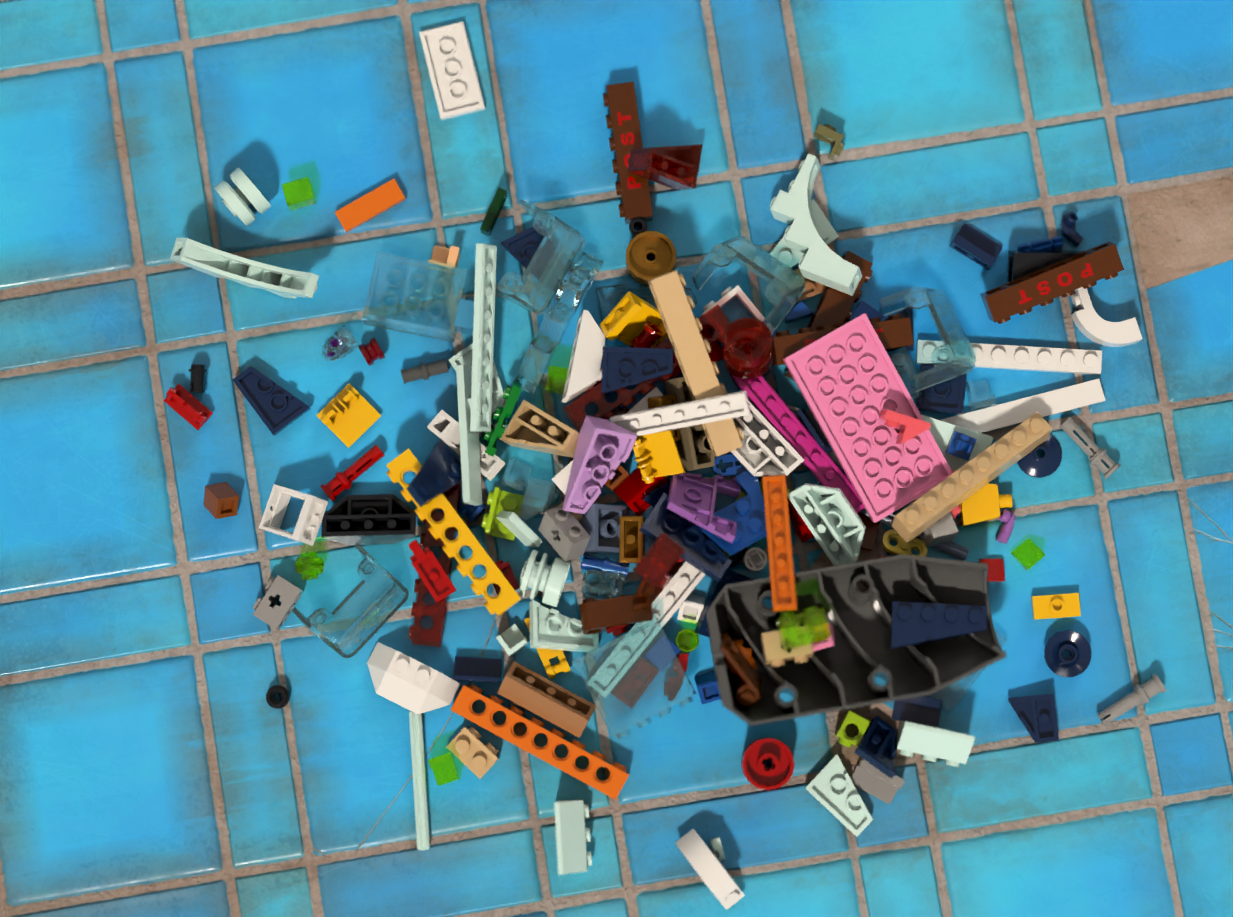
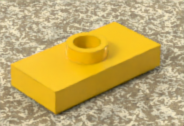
[1031,593,1081,620]

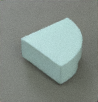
[710,837,725,861]

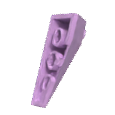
[562,416,637,514]

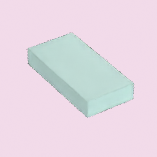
[496,511,543,548]

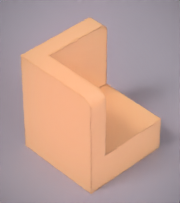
[428,245,461,274]

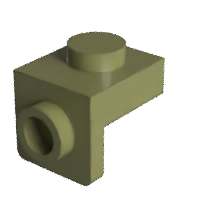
[813,124,845,160]

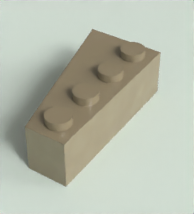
[664,375,717,472]

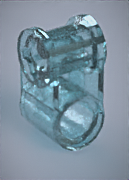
[581,569,627,600]

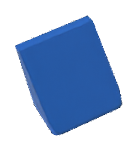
[784,301,813,324]
[694,671,721,705]

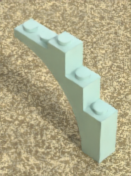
[770,154,862,296]
[170,237,319,299]

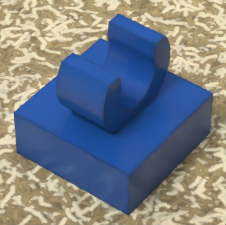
[945,431,977,461]

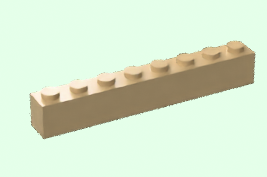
[647,270,744,457]
[892,412,1053,543]

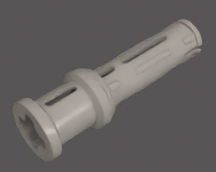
[1060,417,1121,479]
[1097,674,1166,726]

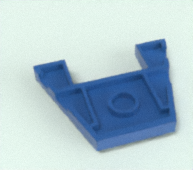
[690,470,767,555]

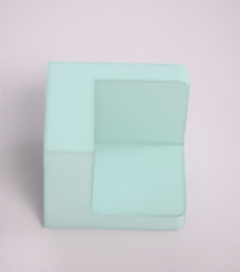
[496,624,529,656]

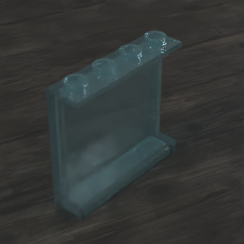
[572,618,696,739]

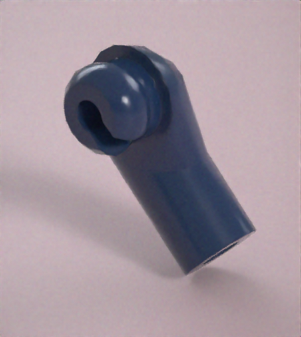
[1061,212,1084,247]

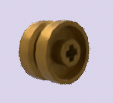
[626,231,676,286]

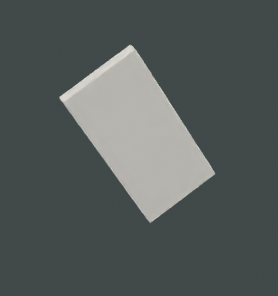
[419,21,485,120]

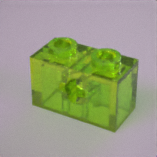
[776,606,831,651]

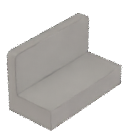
[851,758,905,804]

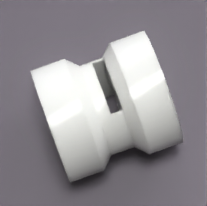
[743,548,767,572]

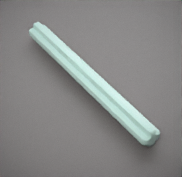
[409,711,430,850]

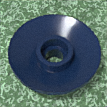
[1017,435,1062,478]
[1044,630,1091,677]

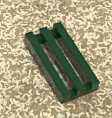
[480,187,508,236]

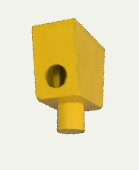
[959,483,1012,527]

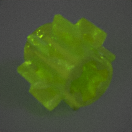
[295,551,324,580]

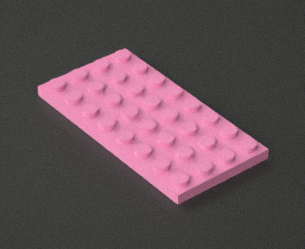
[783,313,953,523]

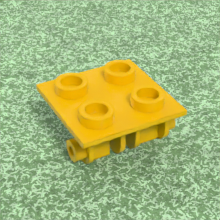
[316,384,381,448]
[632,430,685,484]

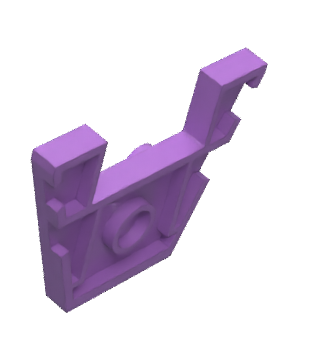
[667,473,741,543]

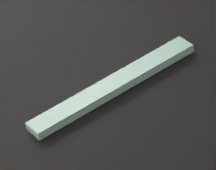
[470,243,497,432]

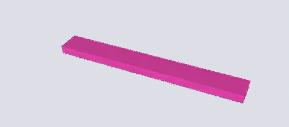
[731,361,865,513]

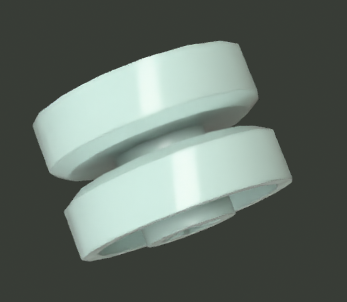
[214,167,271,227]

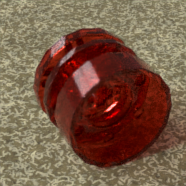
[723,317,772,380]

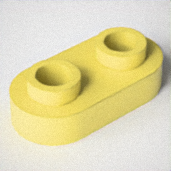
[882,529,928,557]

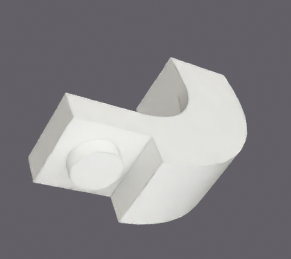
[1071,287,1143,347]
[427,410,506,481]
[675,828,745,910]

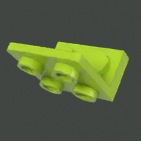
[482,486,525,541]

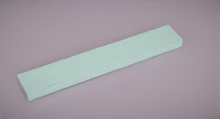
[456,364,482,506]

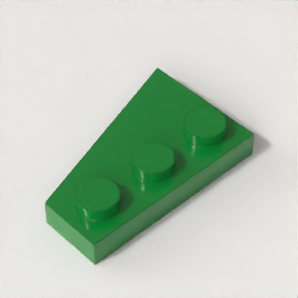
[483,380,522,457]

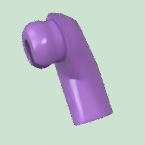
[996,509,1016,544]

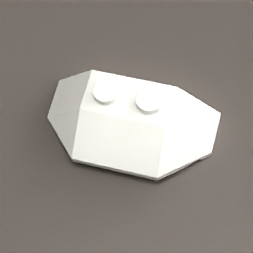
[561,310,607,403]
[730,402,804,477]
[367,642,460,715]

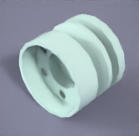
[519,549,571,607]

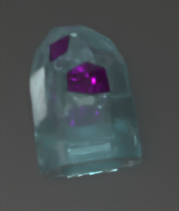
[322,325,360,362]

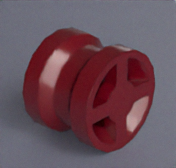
[358,337,385,366]

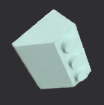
[895,721,975,767]
[554,799,592,875]

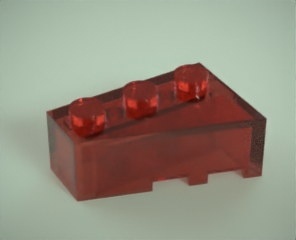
[628,144,703,190]
[633,533,685,591]

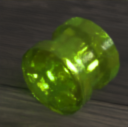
[675,629,699,652]

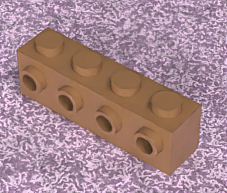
[497,661,596,738]

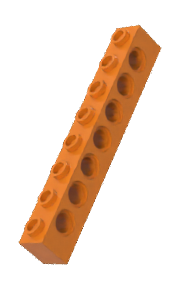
[450,684,629,800]

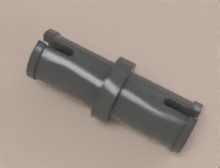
[400,358,449,384]

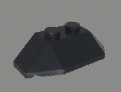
[321,494,416,545]

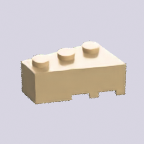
[500,400,579,458]

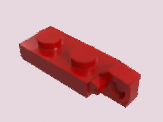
[408,540,457,603]

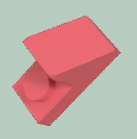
[879,409,931,444]

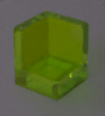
[282,177,317,210]
[545,365,568,395]
[428,752,461,786]

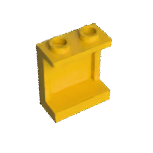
[600,291,668,348]

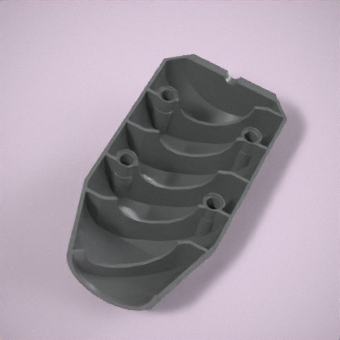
[706,554,1006,726]

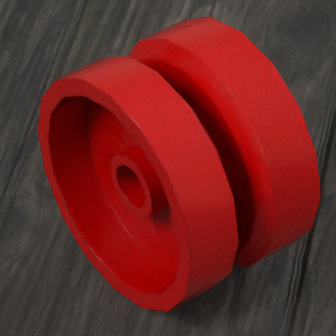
[741,738,794,790]

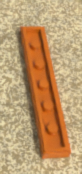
[762,475,797,612]

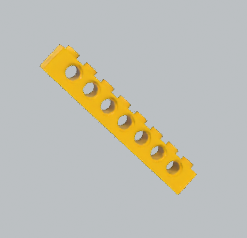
[386,448,522,616]

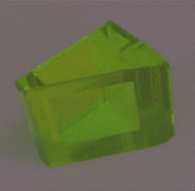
[1011,538,1045,571]

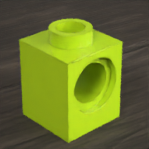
[835,710,870,748]

